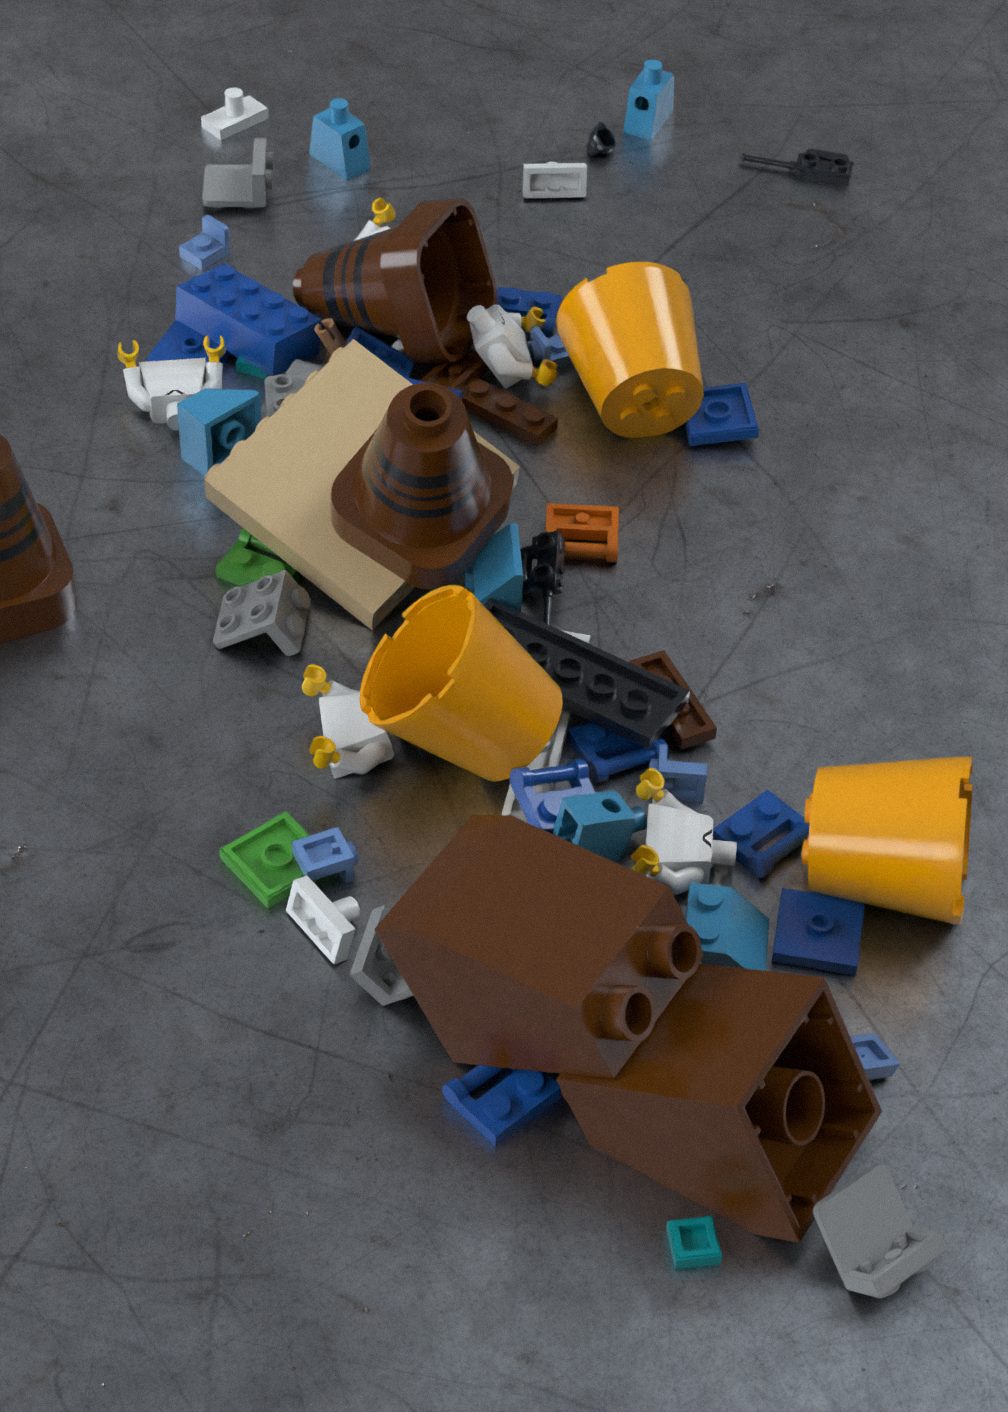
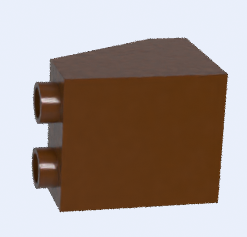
[375,815,704,1079]
[556,963,882,1243]

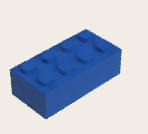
[175,264,322,376]

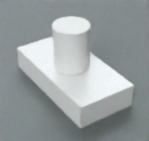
[201,88,269,140]
[523,162,587,198]
[286,876,360,964]

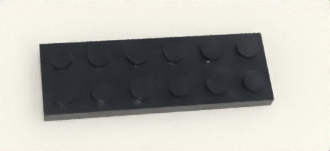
[484,598,690,750]

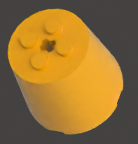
[556,262,704,438]
[360,585,563,782]
[802,756,973,925]

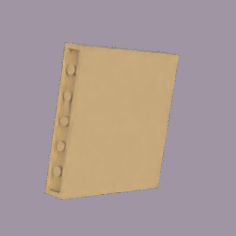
[204,339,520,631]

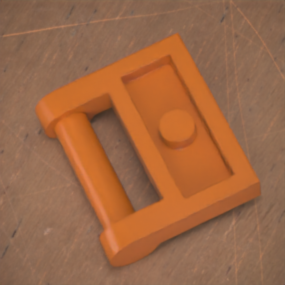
[545,503,619,563]

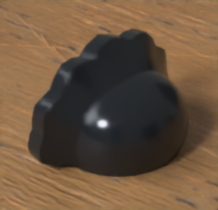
[586,122,616,156]

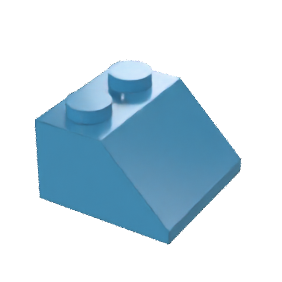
[177,388,261,476]
[464,523,523,612]
[685,882,769,971]

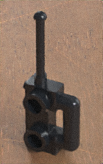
[740,148,854,186]
[520,530,565,625]

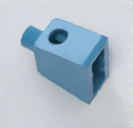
[623,60,674,140]
[310,98,370,181]
[553,790,647,862]

